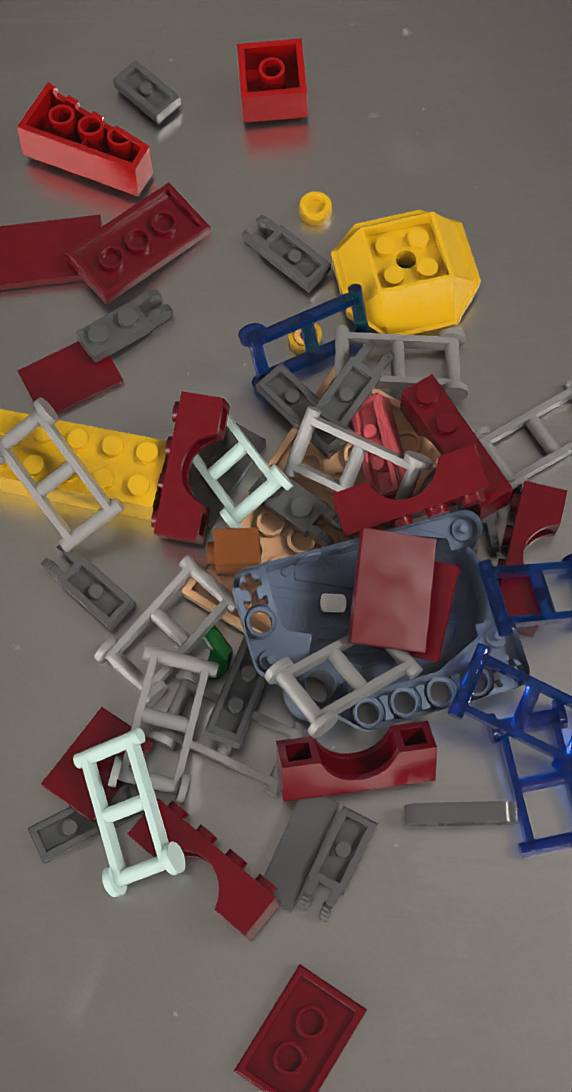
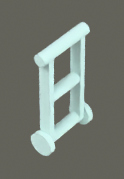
[193,396,293,528]
[73,728,186,897]

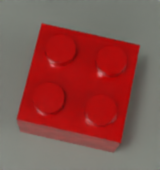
[237,38,308,123]

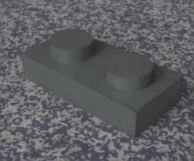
[113,60,181,124]

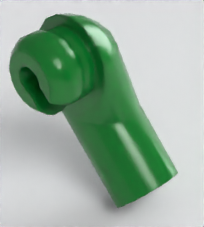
[202,625,233,679]

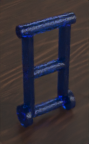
[238,284,370,395]
[477,554,572,637]
[447,643,572,776]
[485,699,572,859]

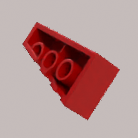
[17,82,153,197]

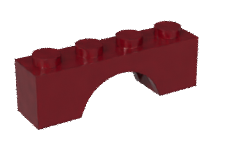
[400,374,513,520]
[151,391,230,545]
[332,444,493,540]
[492,480,568,637]
[276,721,437,802]
[127,798,281,941]

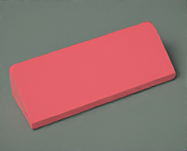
[351,393,413,499]

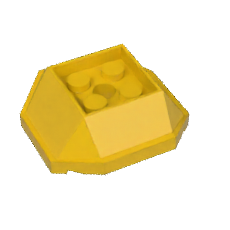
[331,209,481,336]

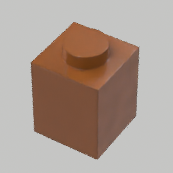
[207,527,261,576]

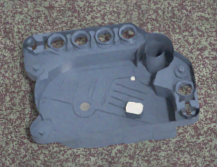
[232,510,530,732]

